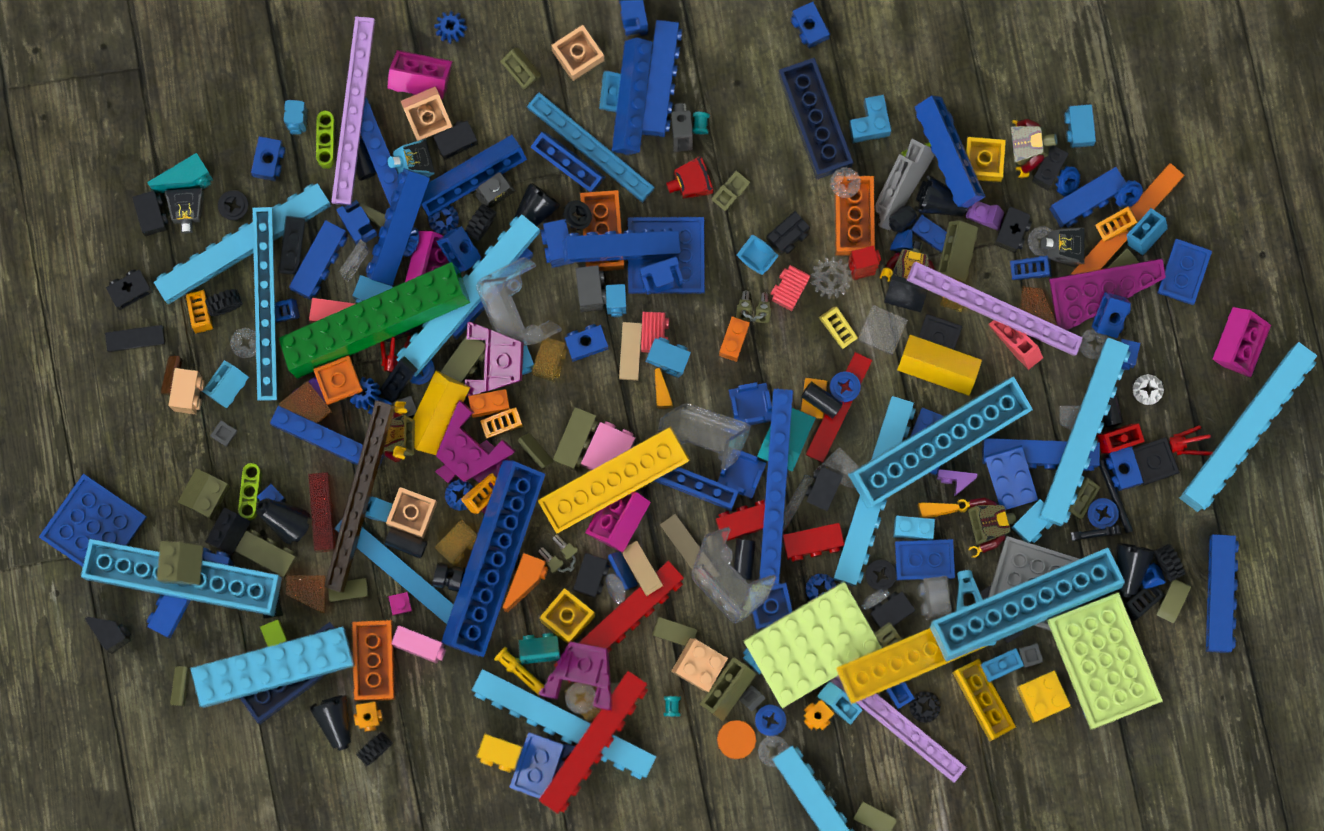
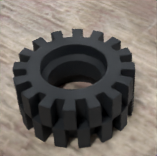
[465,204,496,241]
[205,289,243,316]
[1154,544,1185,582]
[356,731,393,767]

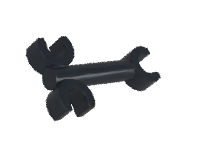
[1071,525,1122,541]

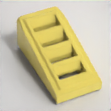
[819,307,858,349]

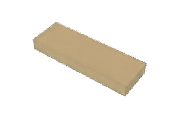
[619,322,642,381]
[621,540,663,596]

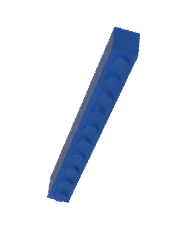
[759,389,793,584]

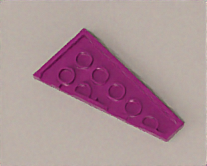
[1049,258,1166,330]

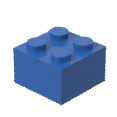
[540,219,574,268]
[747,583,792,631]

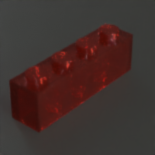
[308,472,335,553]

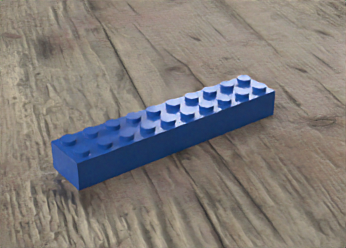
[441,460,546,657]

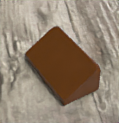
[161,356,183,395]

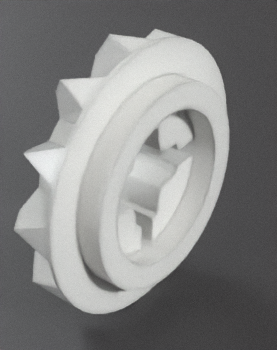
[1133,374,1164,405]

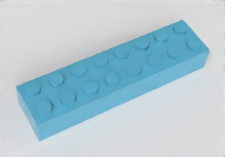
[191,627,355,708]

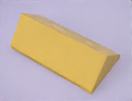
[897,334,982,396]
[413,370,471,455]
[953,659,1016,741]

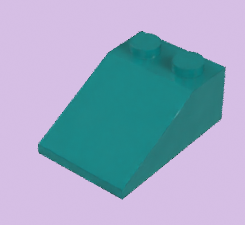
[147,153,213,194]
[757,408,816,472]
[519,633,560,665]

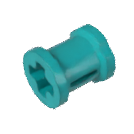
[692,112,710,134]
[663,696,681,717]

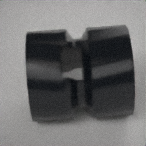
[433,562,465,592]

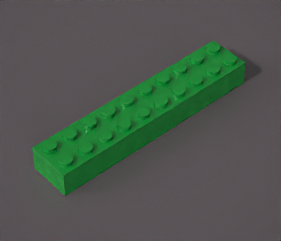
[279,262,470,379]

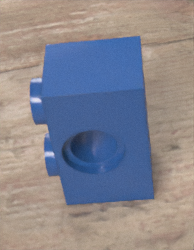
[791,2,830,49]
[251,137,285,181]
[436,226,482,272]
[1091,292,1131,338]
[565,324,608,362]
[1106,446,1143,491]

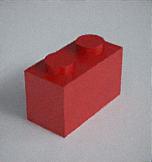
[1096,423,1144,453]

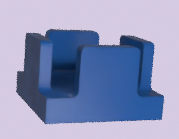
[619,0,648,36]
[336,200,377,249]
[640,257,683,295]
[729,382,772,428]
[717,449,766,499]

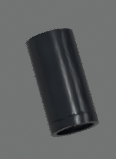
[356,138,376,181]
[801,381,843,419]
[1103,393,1124,428]
[385,527,428,559]
[733,539,756,581]

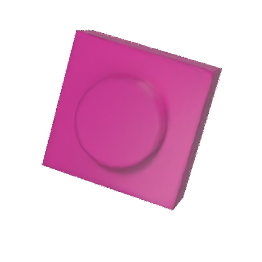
[388,592,412,616]

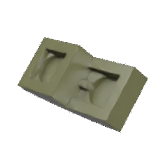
[711,170,751,211]
[1156,579,1191,623]
[652,617,697,646]

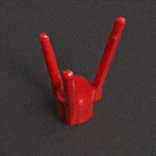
[380,335,411,372]
[1169,426,1213,456]

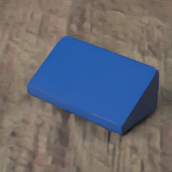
[608,551,637,592]

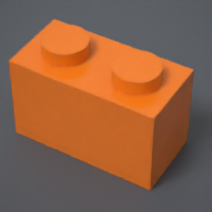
[719,317,750,362]
[468,389,510,418]

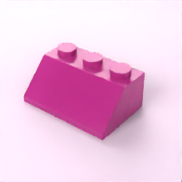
[387,50,452,99]
[405,231,449,282]
[1212,307,1271,377]
[585,492,651,552]

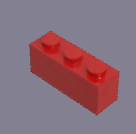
[848,245,881,280]
[716,500,765,542]
[782,523,844,562]

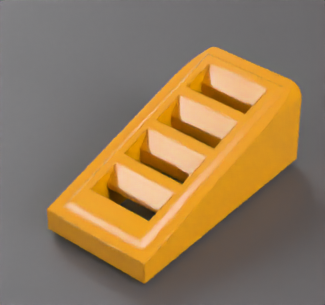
[1095,206,1138,242]
[186,290,213,333]
[655,368,673,409]
[480,407,523,439]
[461,473,497,514]
[917,502,960,519]

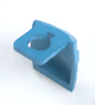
[737,235,779,275]

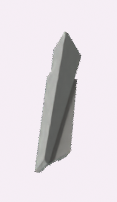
[875,139,935,230]

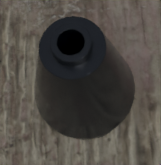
[915,175,968,217]
[513,183,560,227]
[256,498,310,545]
[1116,543,1155,598]
[309,695,351,751]

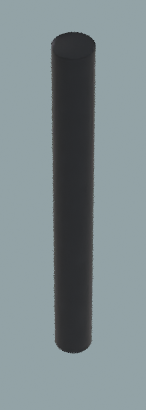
[1099,460,1133,534]

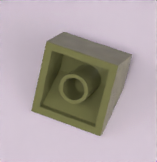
[178,469,230,520]
[157,541,204,585]

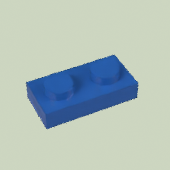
[911,215,947,253]

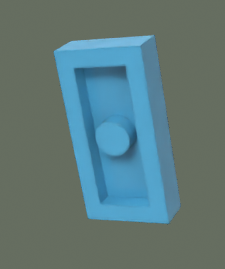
[599,71,621,112]
[980,648,1024,683]

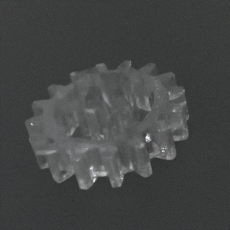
[811,257,852,299]

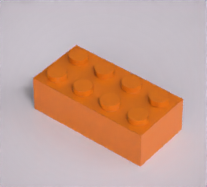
[834,176,875,256]
[580,190,624,271]
[352,620,395,701]

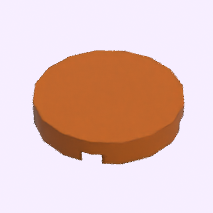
[717,720,756,759]

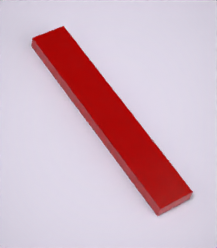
[806,352,872,463]

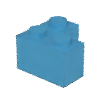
[849,95,891,143]
[645,337,691,378]

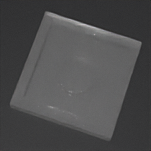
[339,239,369,281]
[857,305,908,355]

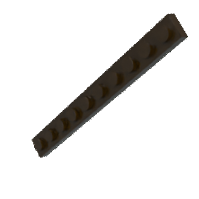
[324,400,395,592]

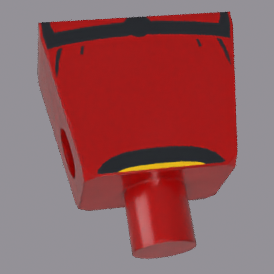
[666,156,713,198]

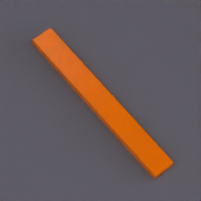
[1071,163,1184,275]

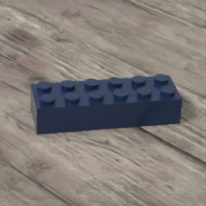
[778,58,853,180]
[240,622,353,724]

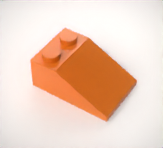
[503,553,549,612]

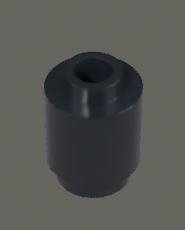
[889,205,917,233]

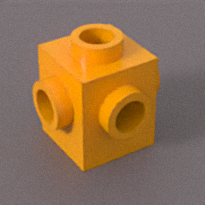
[803,700,834,730]
[354,702,383,732]

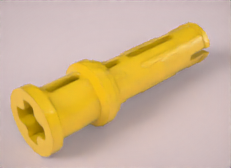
[494,647,545,696]

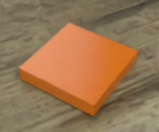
[313,355,363,405]

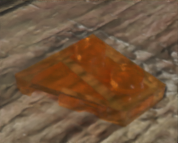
[1021,287,1057,326]
[279,381,332,423]
[286,575,326,613]

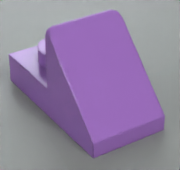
[966,201,1005,231]
[937,470,977,496]

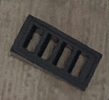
[1124,586,1165,621]

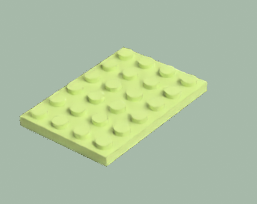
[743,582,882,708]
[1047,592,1162,729]

